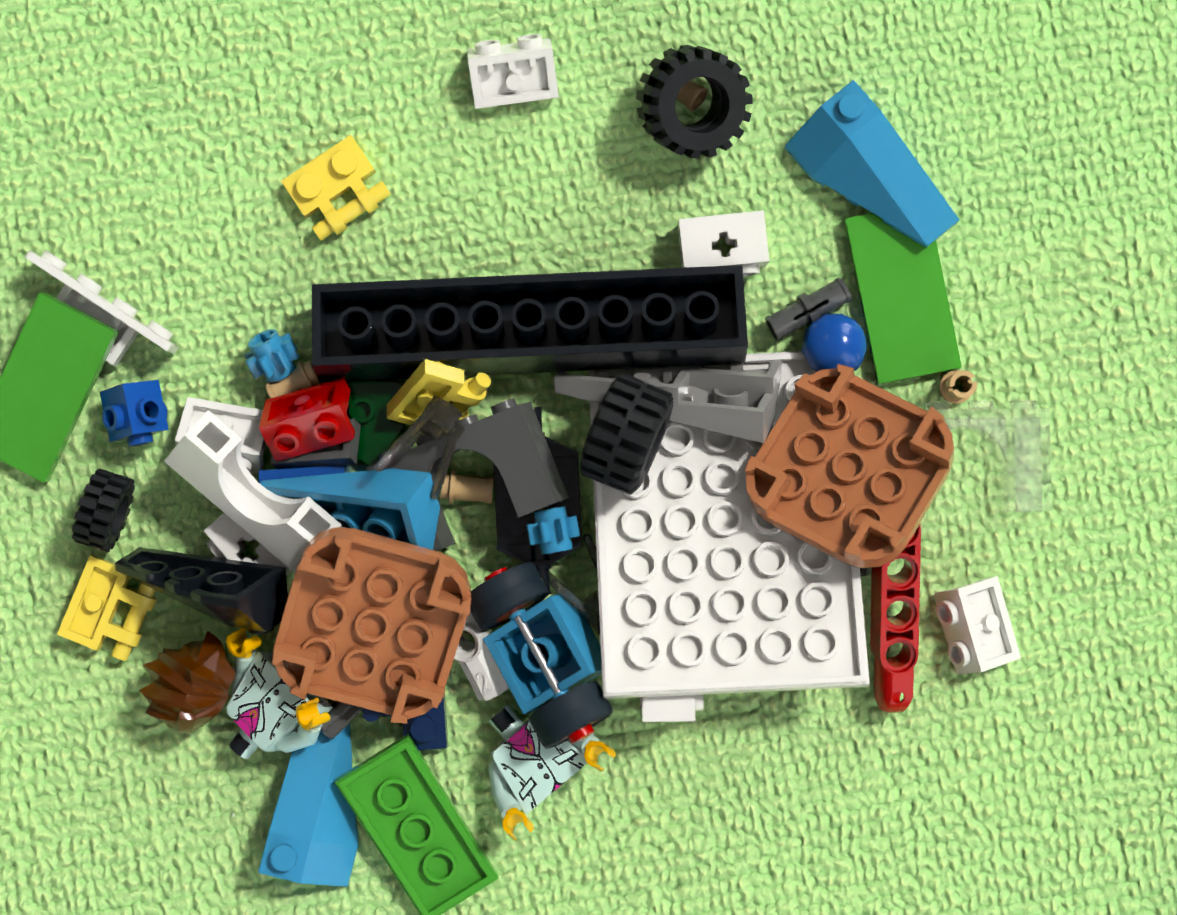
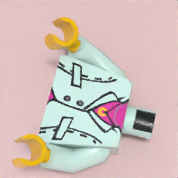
[226,628,332,759]
[488,705,616,841]

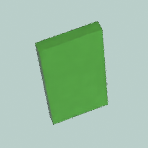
[844,213,962,385]
[0,292,119,483]
[335,734,499,915]

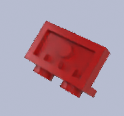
[259,377,355,461]

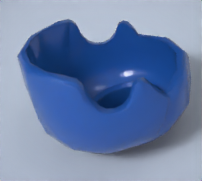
[801,314,867,372]

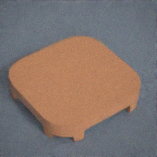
[745,364,954,568]
[272,527,471,724]

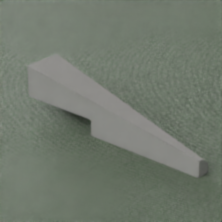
[554,361,782,443]

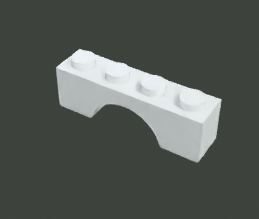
[164,410,342,573]

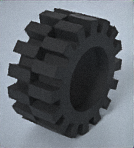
[72,469,135,552]

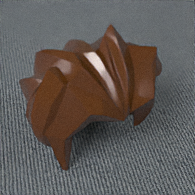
[139,631,235,734]

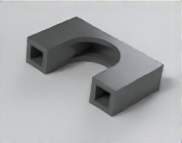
[367,398,569,551]

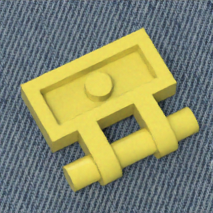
[281,135,391,241]
[387,359,491,432]
[57,555,157,661]

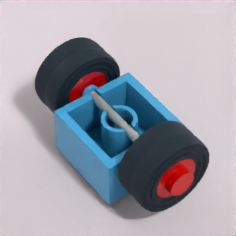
[470,562,613,749]

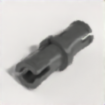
[765,277,852,341]

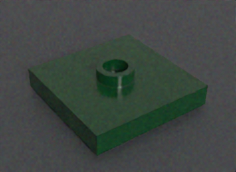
[346,379,406,466]

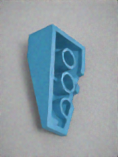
[785,80,960,248]
[260,468,440,550]
[258,723,359,887]

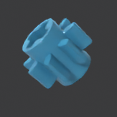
[244,329,300,382]
[526,506,580,555]

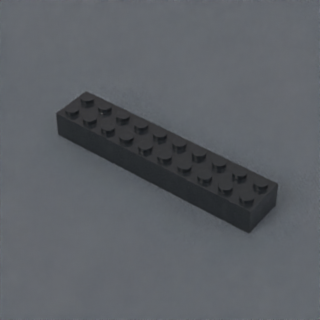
[312,265,748,383]

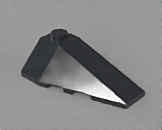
[115,547,288,634]

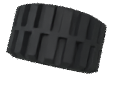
[636,45,753,159]
[580,373,673,495]

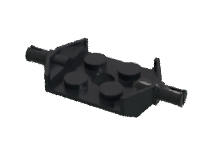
[493,407,582,595]

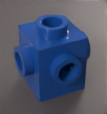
[100,380,169,447]

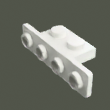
[25,250,179,367]

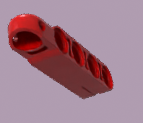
[870,524,921,713]

